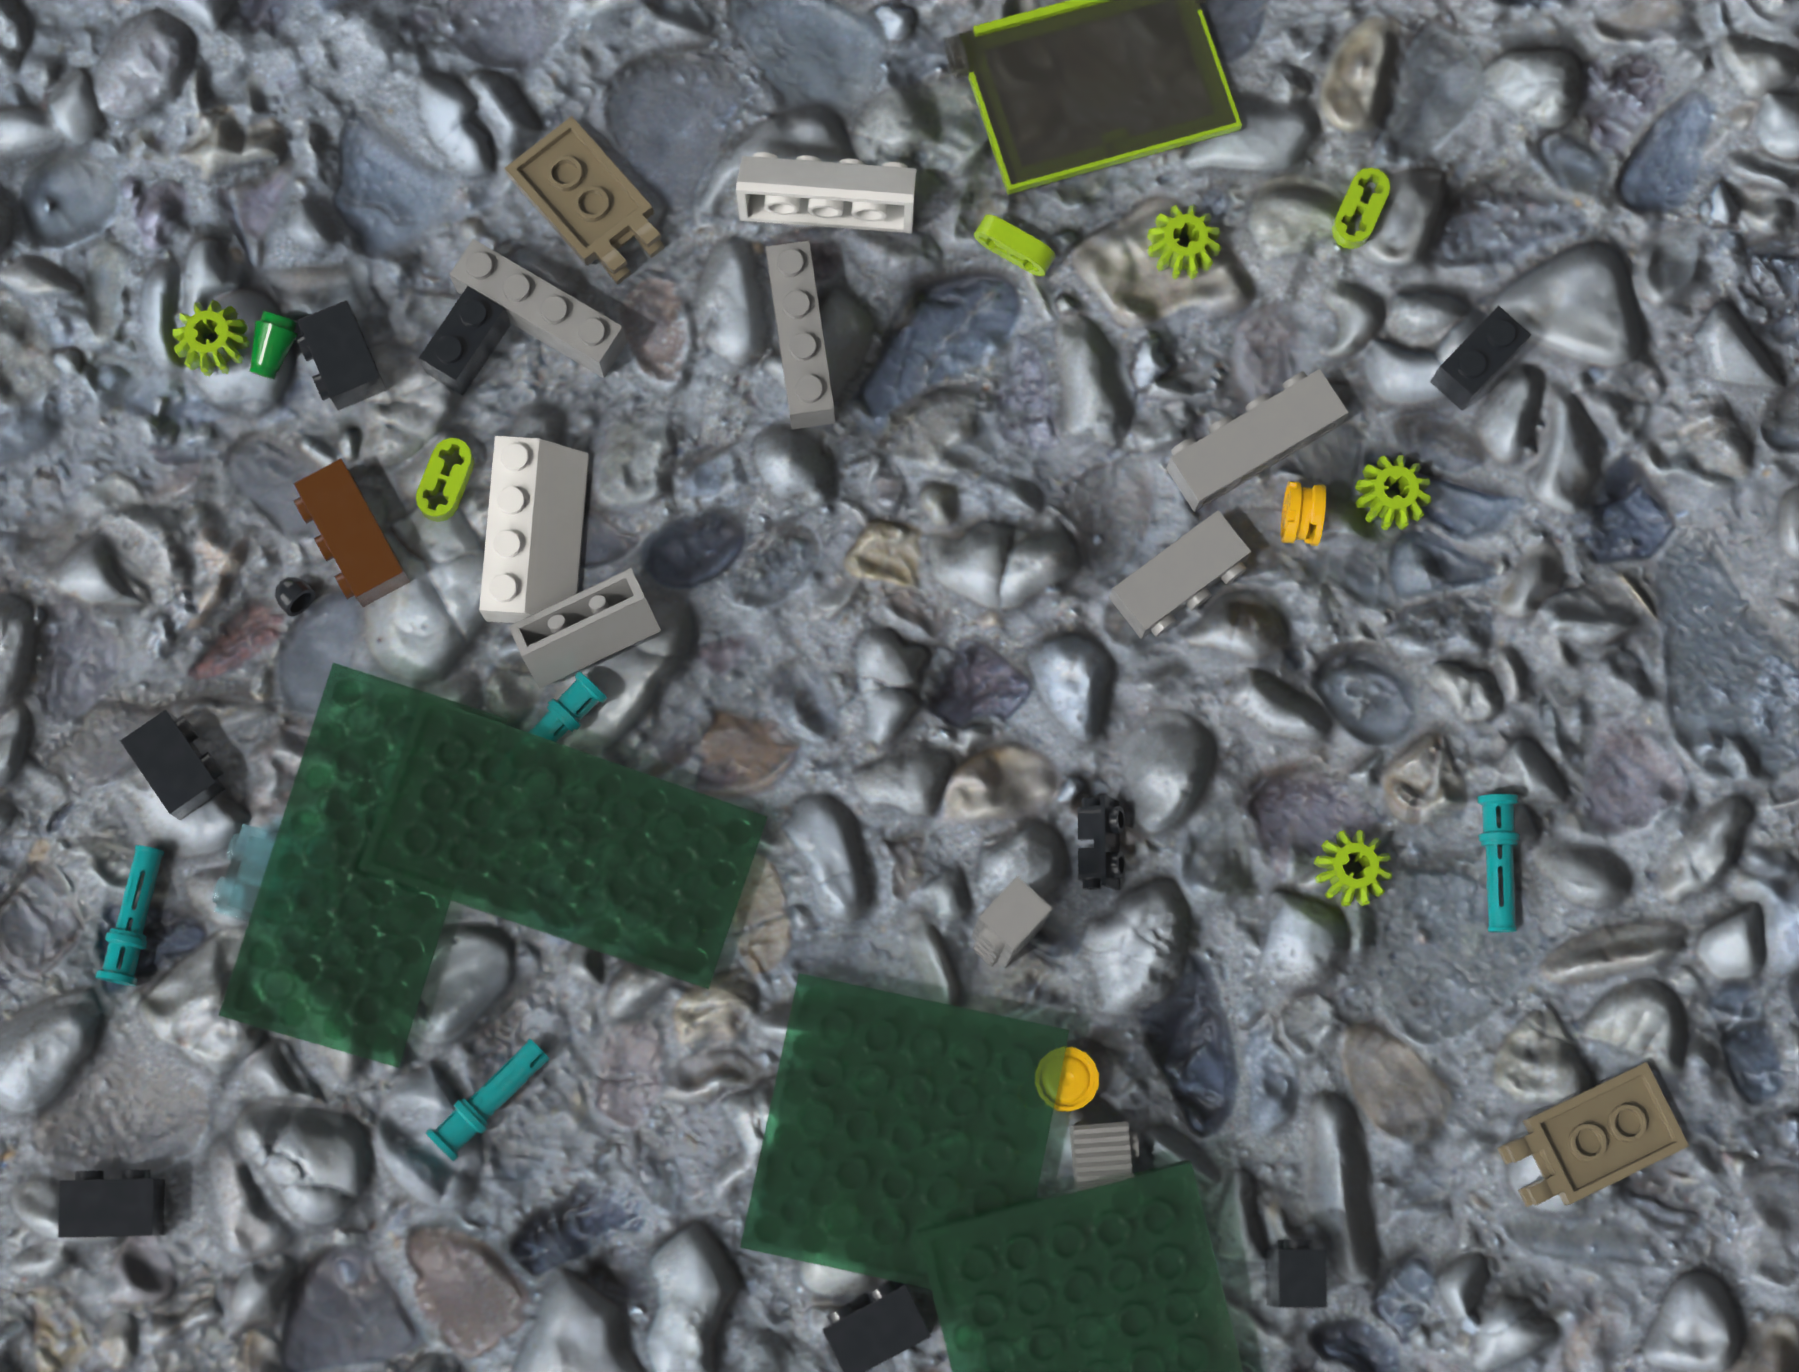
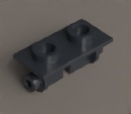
[1077,795,1126,890]

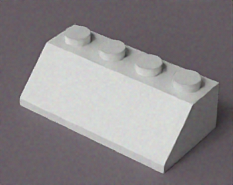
[736,152,916,233]
[479,436,589,623]

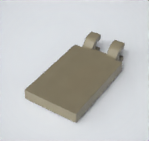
[504,116,665,285]
[1497,1062,1689,1207]

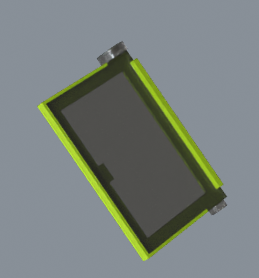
[944,0,1242,195]

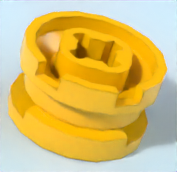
[1280,481,1326,546]
[1033,1047,1099,1112]

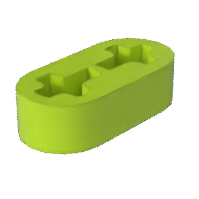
[1332,167,1390,249]
[974,214,1056,276]
[416,438,475,522]

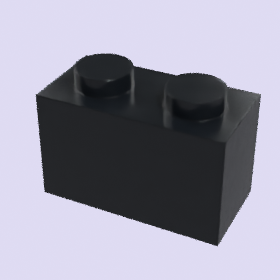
[419,286,511,396]
[296,300,387,411]
[1430,305,1531,410]
[120,710,225,820]
[58,1169,165,1238]
[1266,1240,1327,1308]
[822,1281,931,1372]

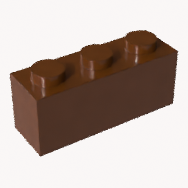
[293,458,410,607]

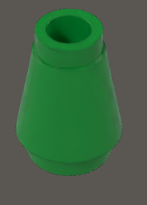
[249,311,298,380]

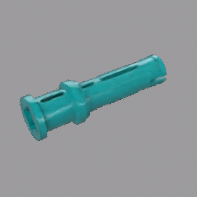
[489,671,608,792]
[1477,794,1520,933]
[95,845,164,987]
[425,1038,550,1162]

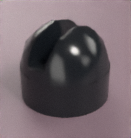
[275,577,315,616]

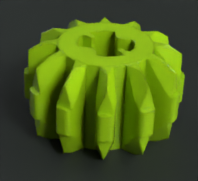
[1147,204,1221,280]
[172,299,250,377]
[1355,455,1431,530]
[1314,830,1392,907]

